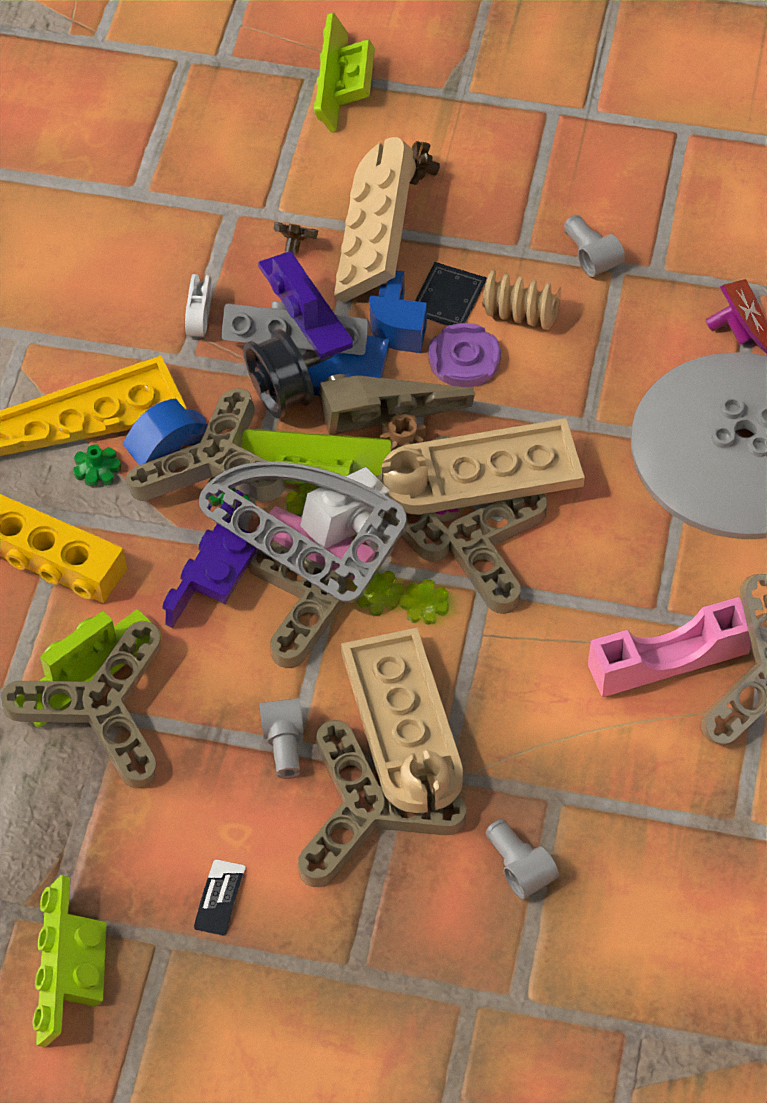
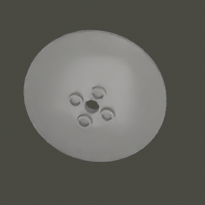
[631,353,767,539]

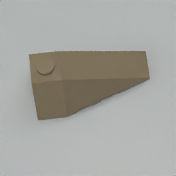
[319,374,475,435]

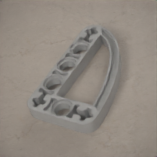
[199,462,407,603]

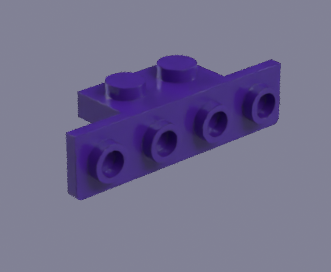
[258,252,353,359]
[162,490,258,628]

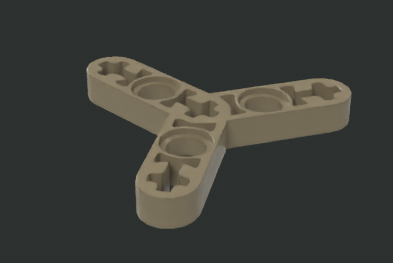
[126,388,286,501]
[701,574,767,744]
[1,621,160,788]
[298,720,466,887]

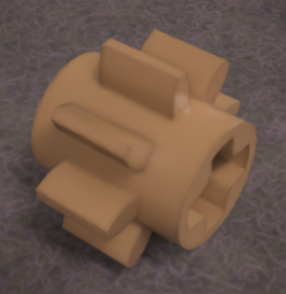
[380,413,426,452]

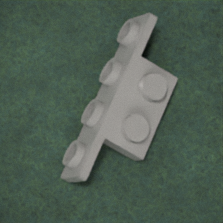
[221,301,369,355]

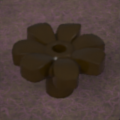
[409,141,440,185]
[273,222,318,254]

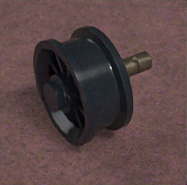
[243,329,334,418]

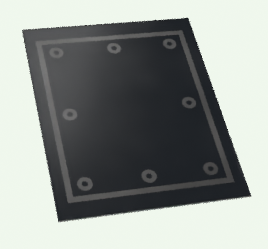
[415,262,487,326]

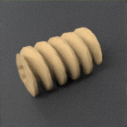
[482,270,561,330]

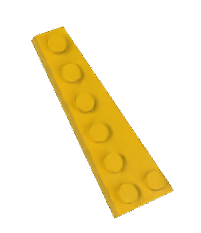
[0,355,187,456]

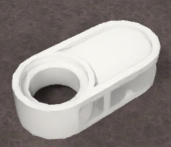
[185,274,212,337]

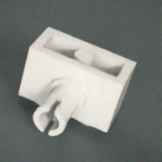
[300,467,390,551]

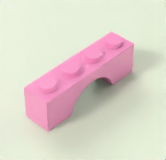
[588,597,751,697]

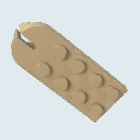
[334,137,416,303]
[381,418,585,514]
[341,628,463,813]

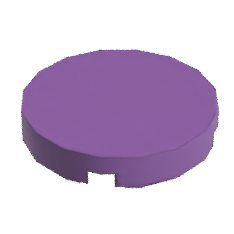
[428,323,501,388]

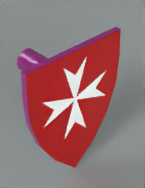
[706,279,767,354]

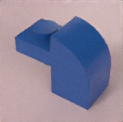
[369,270,427,353]
[122,399,208,465]

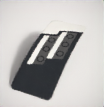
[194,860,245,936]

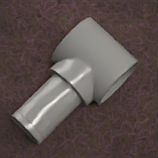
[564,215,625,277]
[259,698,303,778]
[486,819,559,899]

